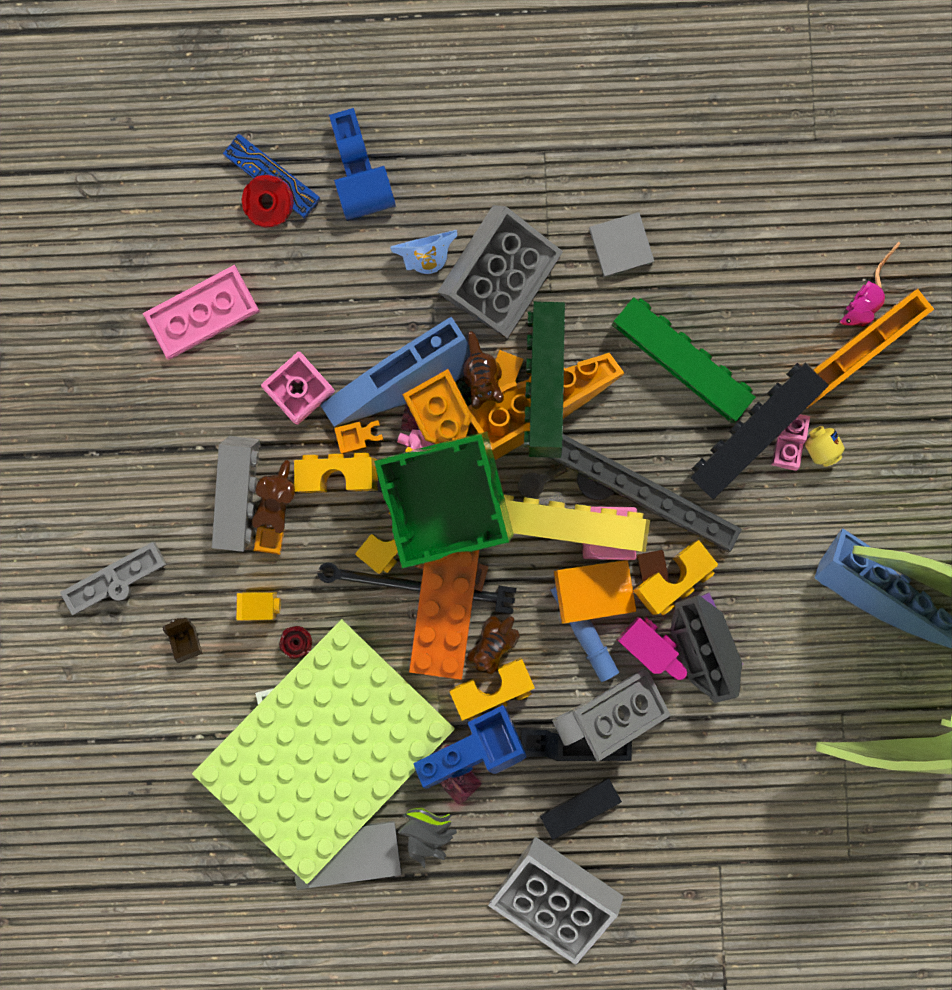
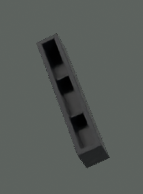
[690,362,829,500]

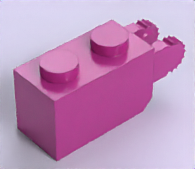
[616,617,688,680]

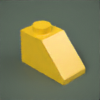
[236,592,281,620]

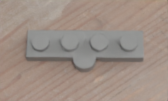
[60,542,167,615]

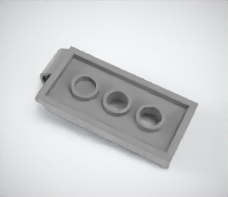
[552,668,671,761]

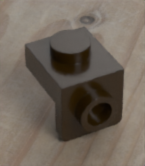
[162,617,203,663]

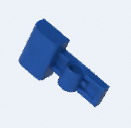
[329,108,396,221]
[413,705,527,789]

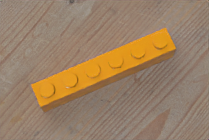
[806,289,934,409]

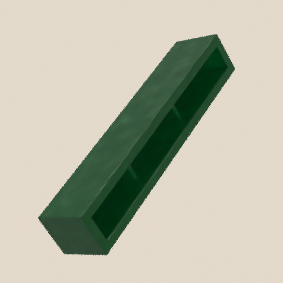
[524,301,565,458]

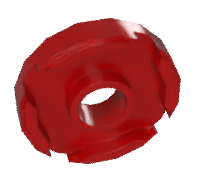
[241,175,294,228]

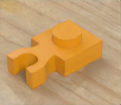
[334,420,384,454]

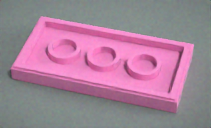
[143,265,260,360]

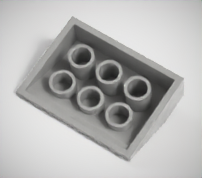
[437,205,563,338]
[488,837,624,965]

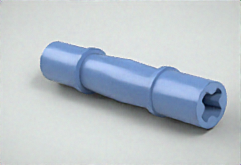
[550,586,619,682]

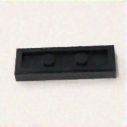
[540,777,622,840]

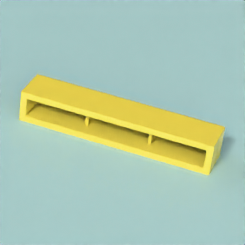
[504,495,650,552]

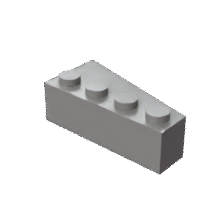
[212,436,260,552]

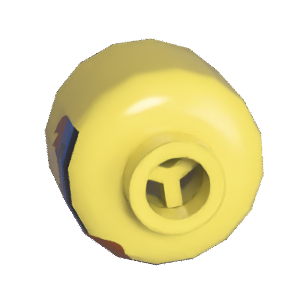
[805,426,845,467]

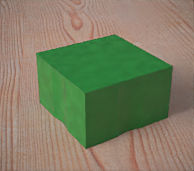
[374,431,514,568]

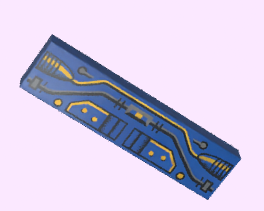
[223,134,320,219]

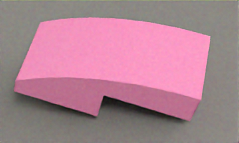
[772,414,810,471]

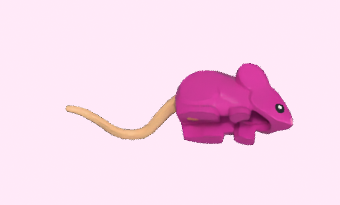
[840,242,900,326]

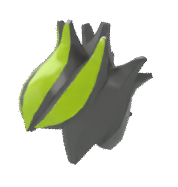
[398,808,457,868]

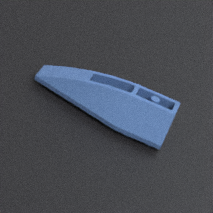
[321,317,470,428]

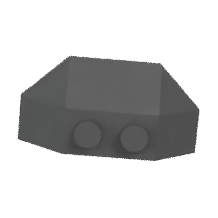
[670,595,742,703]

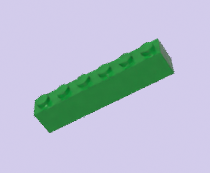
[612,297,756,424]

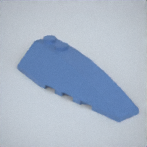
[815,528,952,648]

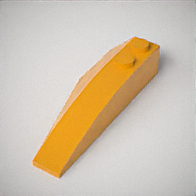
[468,353,624,460]

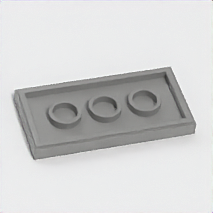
[294,821,402,890]

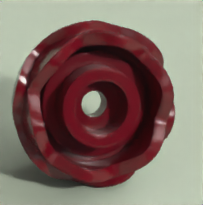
[279,626,312,659]

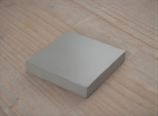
[589,212,654,278]

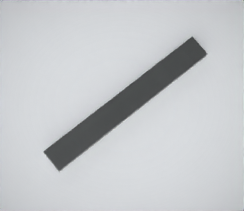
[550,434,742,553]

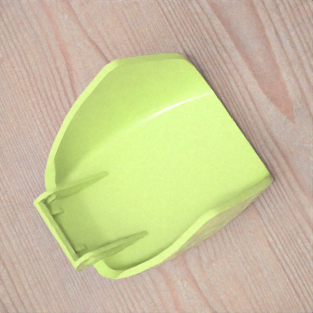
[815,545,952,774]

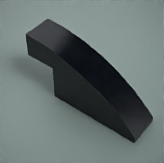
[514,727,632,761]

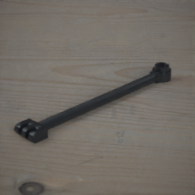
[318,562,517,614]

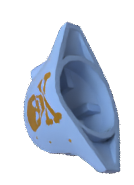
[390,230,458,274]

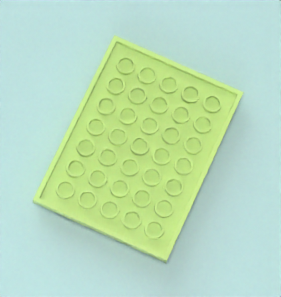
[192,619,455,884]

